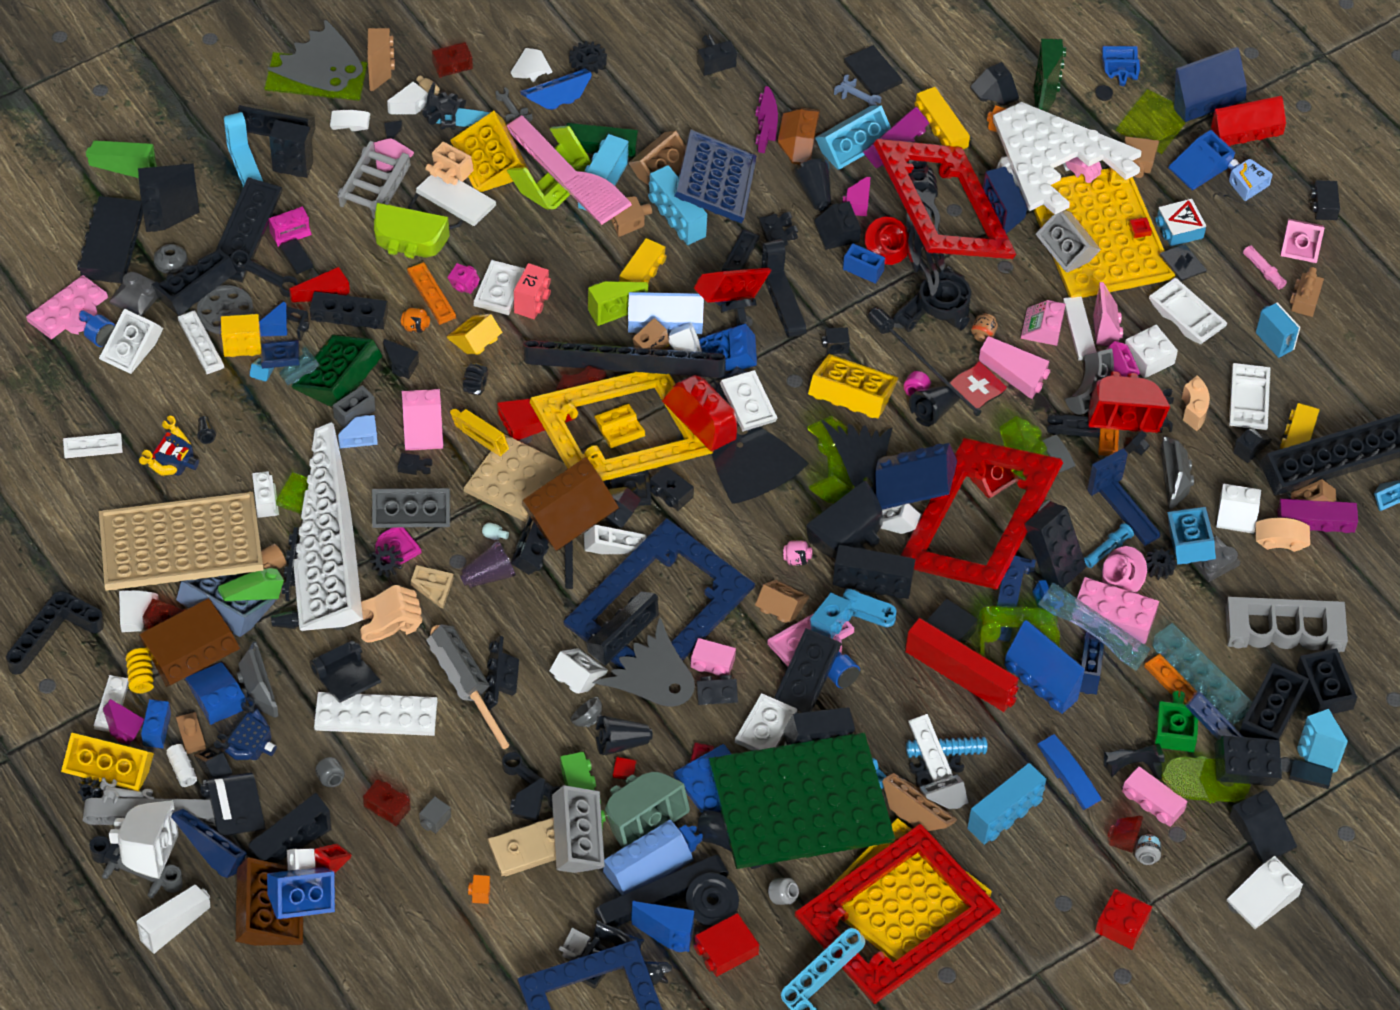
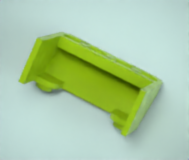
[507,126,592,210]

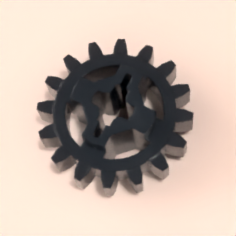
[569,41,607,74]

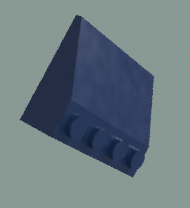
[1174,47,1247,122]
[876,443,957,510]

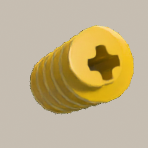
[126,648,154,694]

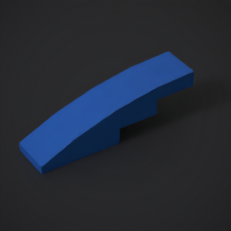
[1037,734,1102,810]

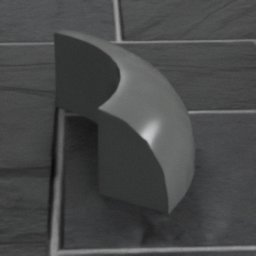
[1065,348,1114,415]

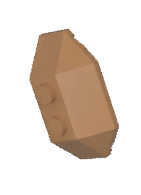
[882,773,957,831]

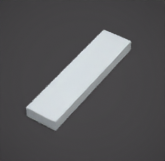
[1063,296,1096,361]
[178,310,224,374]
[908,714,953,782]

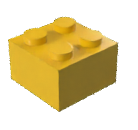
[221,314,261,357]

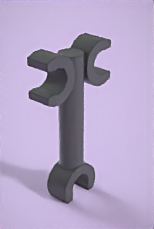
[495,87,532,122]

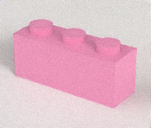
[1122,767,1187,827]

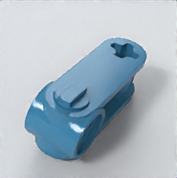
[842,589,897,627]

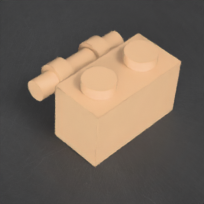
[425,142,474,185]

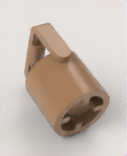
[243,544,286,575]

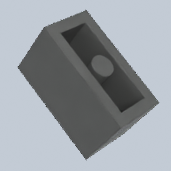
[333,385,375,428]

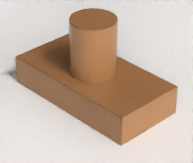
[176,712,206,754]

